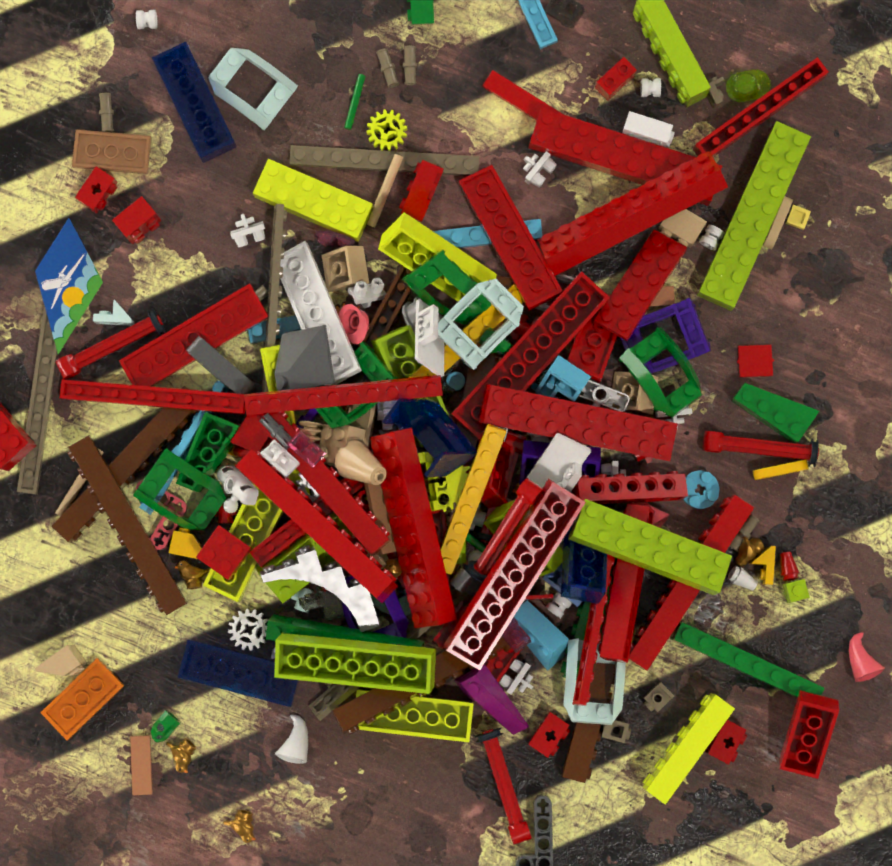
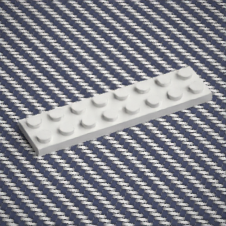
[280,241,362,386]

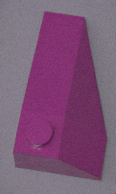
[454,664,529,735]

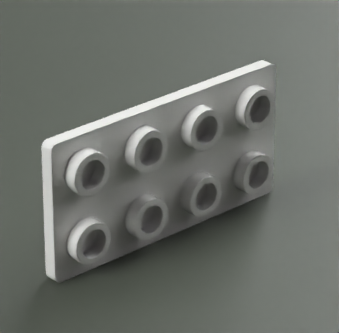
[415,299,444,377]
[527,433,591,492]

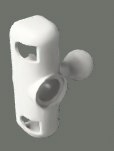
[579,380,630,412]
[217,466,259,513]

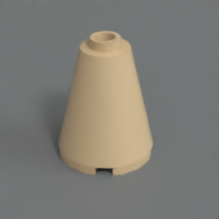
[335,441,386,485]

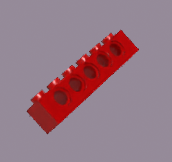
[572,471,688,504]

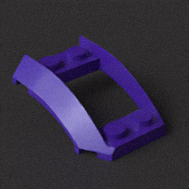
[621,298,711,374]
[338,575,410,638]

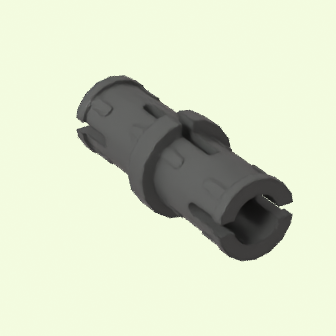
[259,413,296,450]

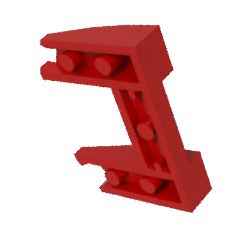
[432,601,524,682]

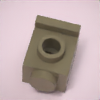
[643,682,674,712]
[601,720,631,743]

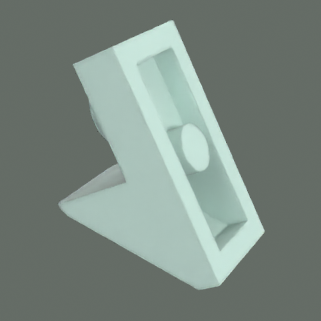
[93,300,135,326]

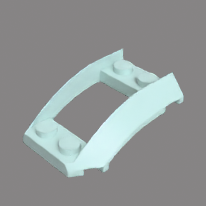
[208,48,298,130]
[438,279,524,370]
[563,638,626,725]

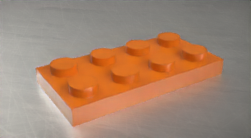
[40,658,125,741]

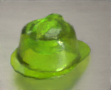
[726,69,771,102]

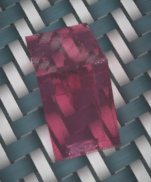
[287,430,326,468]

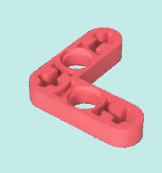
[136,480,188,550]

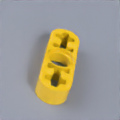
[752,460,809,480]

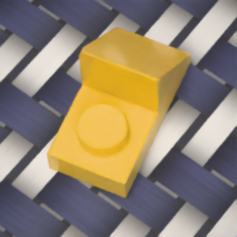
[749,546,776,585]

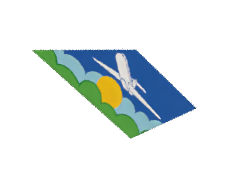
[35,218,103,354]

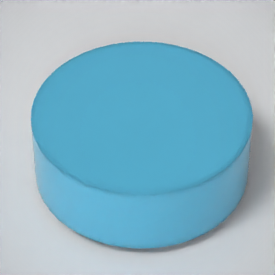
[446,372,465,391]

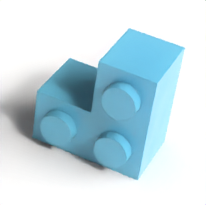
[535,355,591,402]

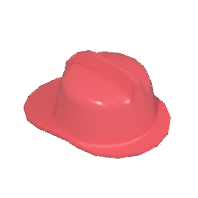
[338,304,369,344]

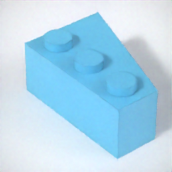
[509,600,569,671]

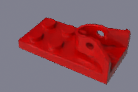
[567,306,617,384]

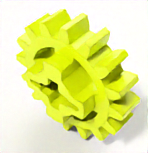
[367,109,408,151]

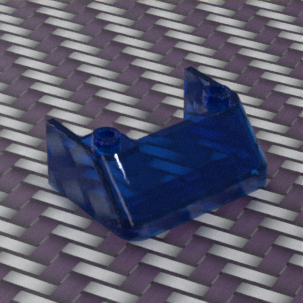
[382,399,477,477]

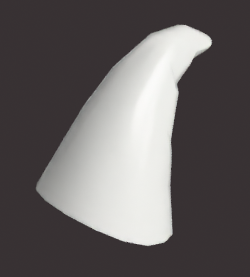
[275,714,308,764]

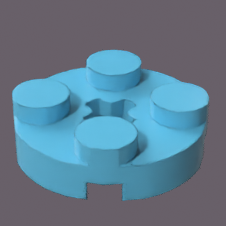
[683,470,720,509]

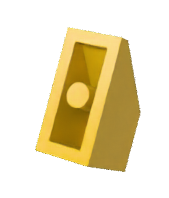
[169,528,203,559]

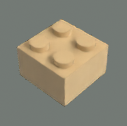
[318,424,366,467]

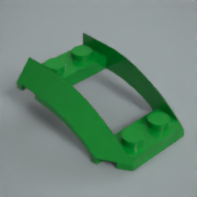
[402,250,492,325]
[619,328,702,417]
[315,341,398,429]
[133,448,226,530]

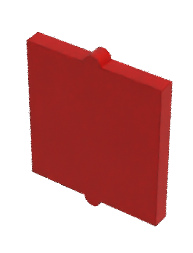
[737,345,774,378]
[525,594,553,600]

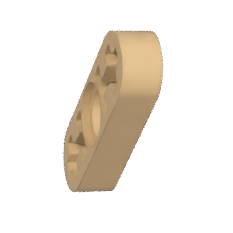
[763,196,793,250]

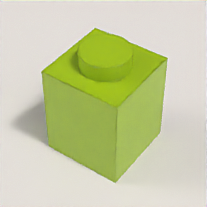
[782,579,810,603]

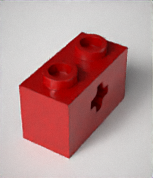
[595,57,637,101]
[75,166,118,213]
[528,711,570,758]
[706,720,747,765]

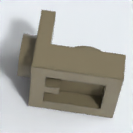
[707,77,724,109]

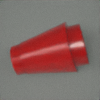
[780,552,800,581]

